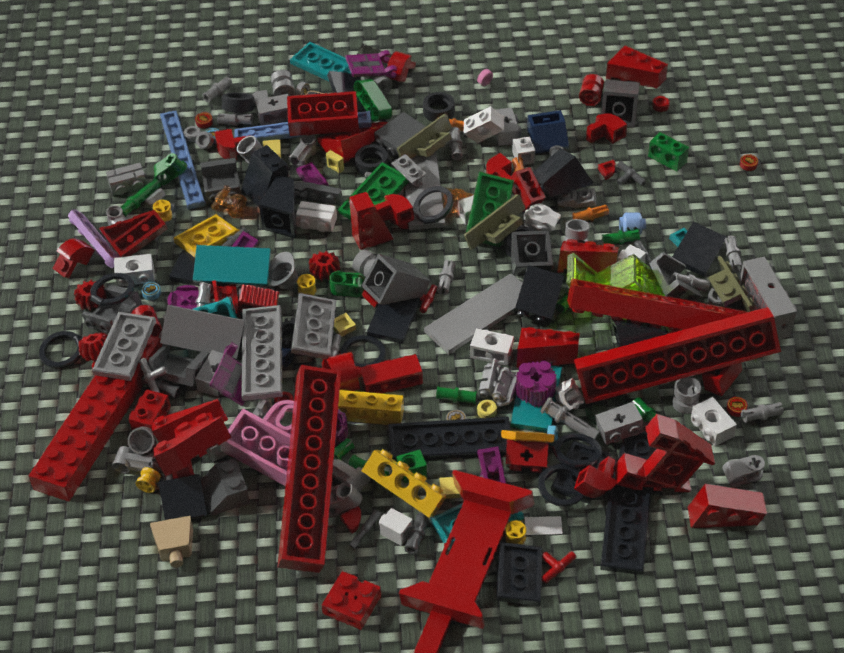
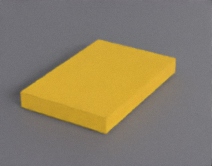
[174,214,239,257]

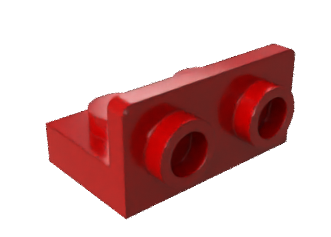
[210,280,240,317]

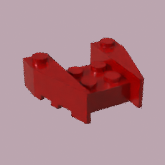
[152,399,232,477]
[614,414,715,492]

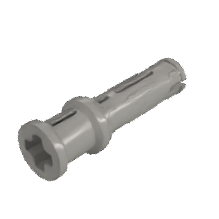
[540,397,600,439]

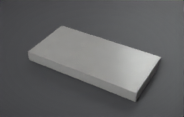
[291,293,336,359]
[160,305,245,359]
[92,312,156,381]

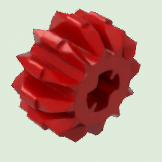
[309,250,340,281]
[74,279,107,311]
[78,332,108,361]

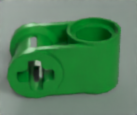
[154,153,187,185]
[330,271,366,298]

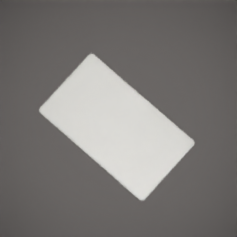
[524,516,562,535]

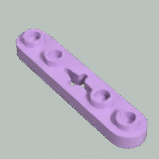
[68,209,120,268]

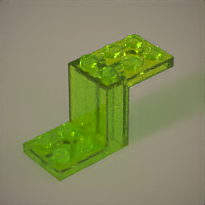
[567,253,665,296]

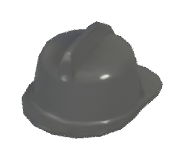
[269,252,298,291]

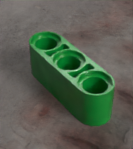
[354,79,393,121]

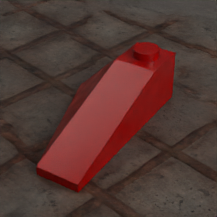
[317,122,388,163]

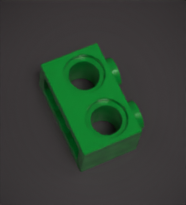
[648,132,689,172]

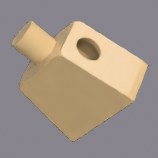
[150,516,193,568]

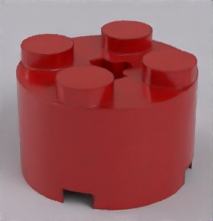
[322,352,362,391]

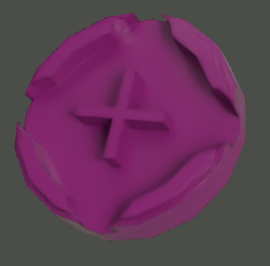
[167,285,199,310]

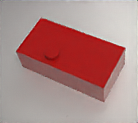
[287,91,359,136]

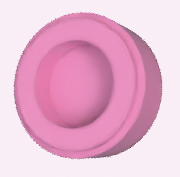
[477,69,493,86]

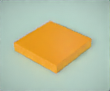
[501,430,554,443]

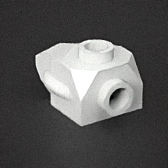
[524,203,561,231]
[555,378,584,411]

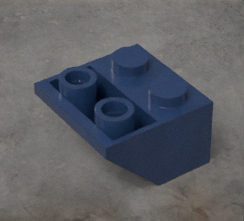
[527,110,569,154]

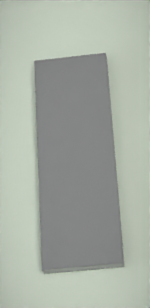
[405,151,445,230]
[424,273,522,355]
[242,305,282,401]

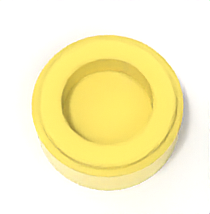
[477,400,497,418]

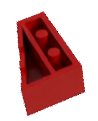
[606,46,668,88]
[349,192,394,250]
[99,210,168,257]
[558,239,619,274]
[517,327,580,368]
[688,484,767,528]

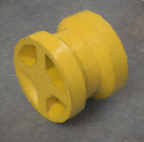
[153,199,172,222]
[297,274,317,296]
[135,467,161,493]
[505,521,526,545]

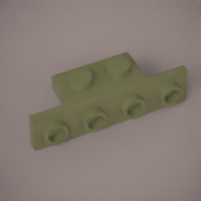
[397,114,452,159]
[464,194,525,250]
[708,256,756,312]

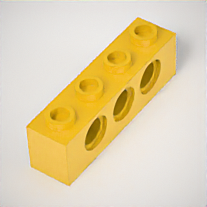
[338,390,404,425]
[361,449,447,518]

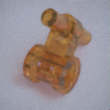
[211,185,247,218]
[442,187,474,213]

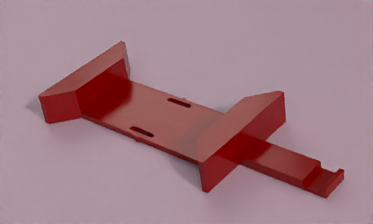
[399,470,534,653]

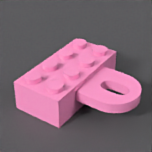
[221,400,294,486]

